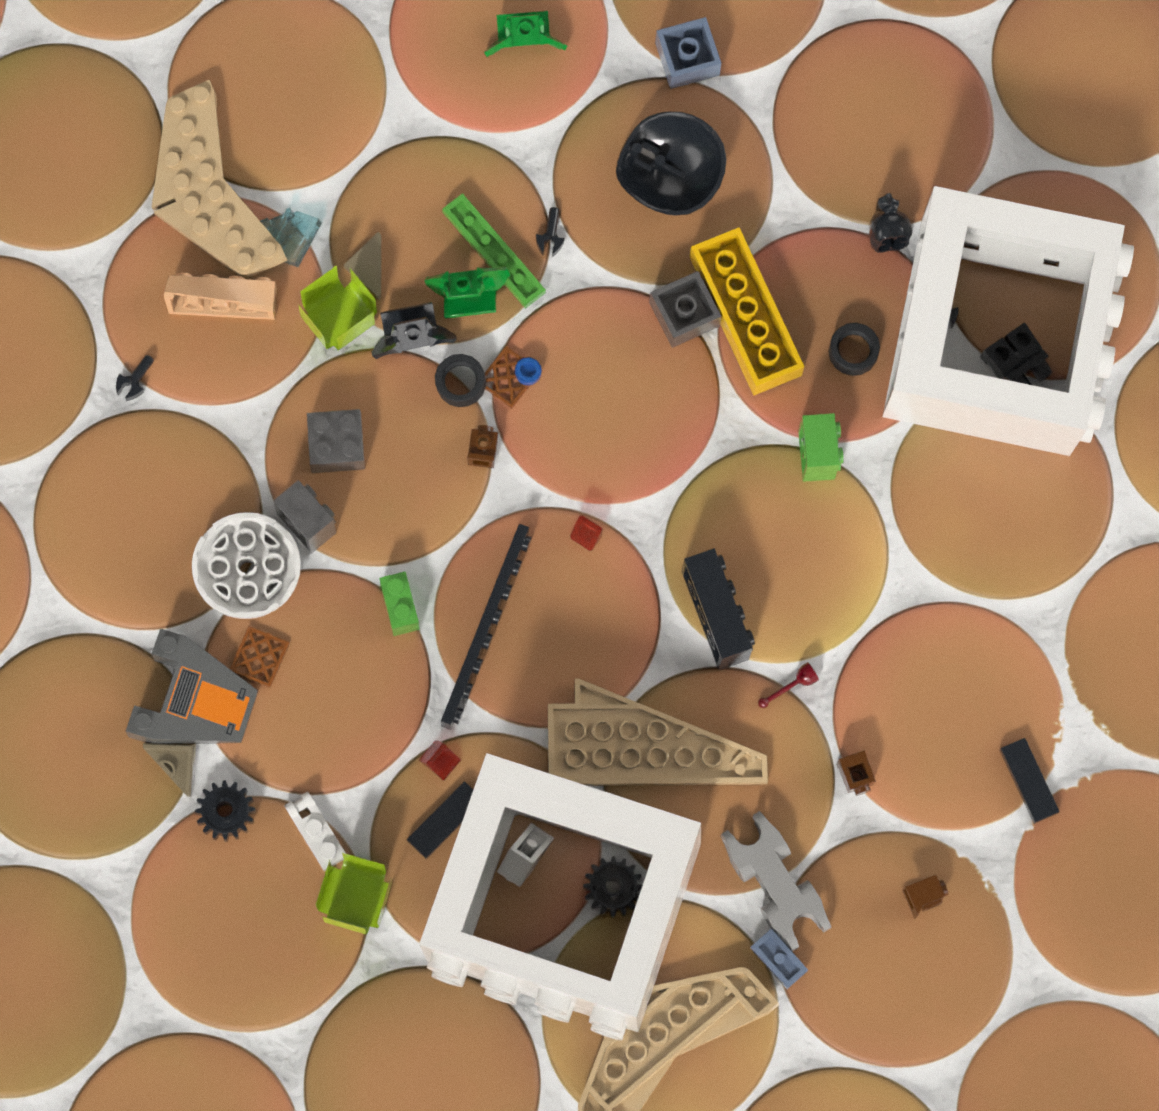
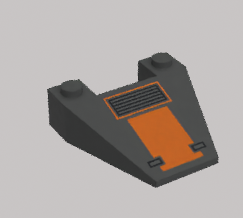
[126,629,258,745]

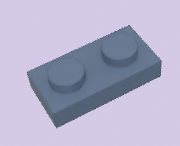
[750,929,808,989]

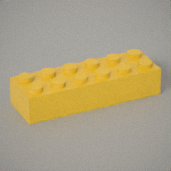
[690,227,804,396]

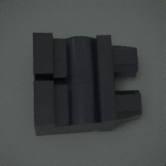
[980,322,1052,385]

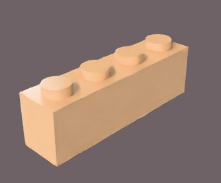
[164,273,277,320]

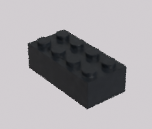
[681,548,755,670]

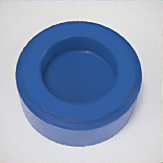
[515,357,541,385]

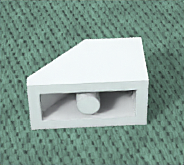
[497,823,554,887]

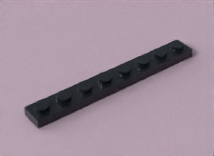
[441,524,532,730]

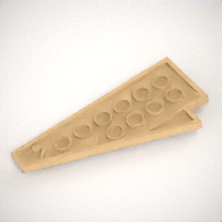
[548,679,768,786]

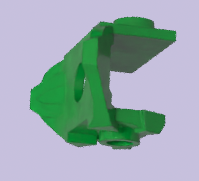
[484,11,568,57]
[424,266,510,319]

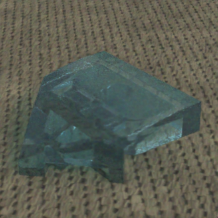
[260,208,322,267]

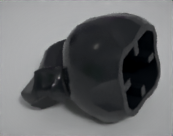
[869,193,912,253]

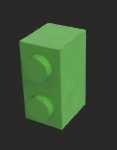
[379,571,420,636]

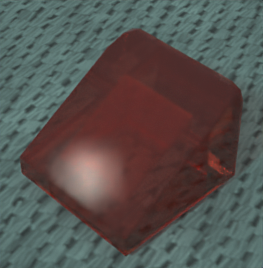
[570,515,603,551]
[419,740,461,781]

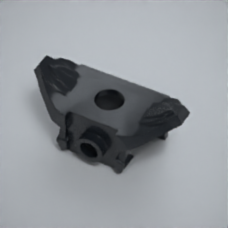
[371,302,457,359]

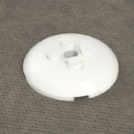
[192,513,301,619]

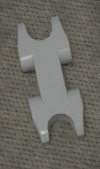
[721,811,831,951]

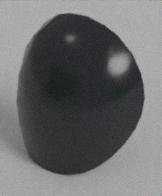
[616,111,727,216]

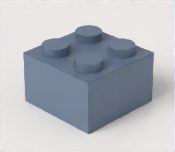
[655,17,722,89]

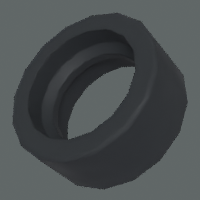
[828,322,880,376]
[435,354,486,407]

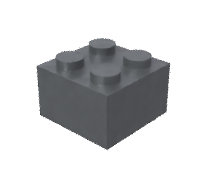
[649,271,721,348]
[307,409,365,473]
[273,480,336,554]

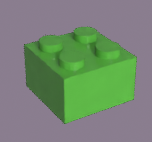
[798,413,844,482]

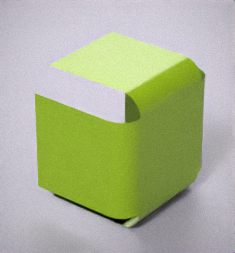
[298,265,377,350]
[316,853,392,934]

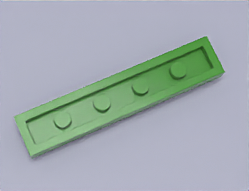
[442,193,546,309]

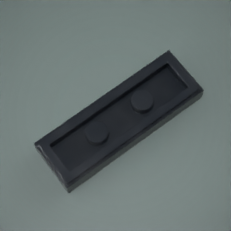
[999,738,1060,824]
[406,781,473,860]

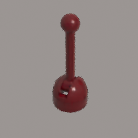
[758,662,819,708]

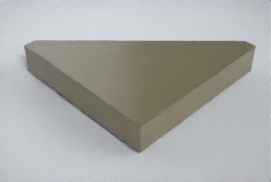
[344,232,381,300]
[143,743,195,797]

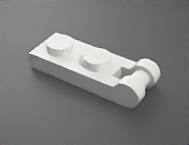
[284,791,346,871]

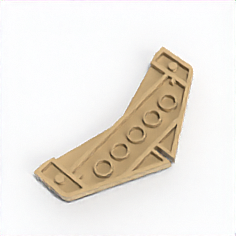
[152,80,288,278]
[578,967,779,1111]

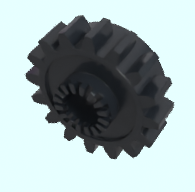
[195,780,256,842]
[583,856,643,918]

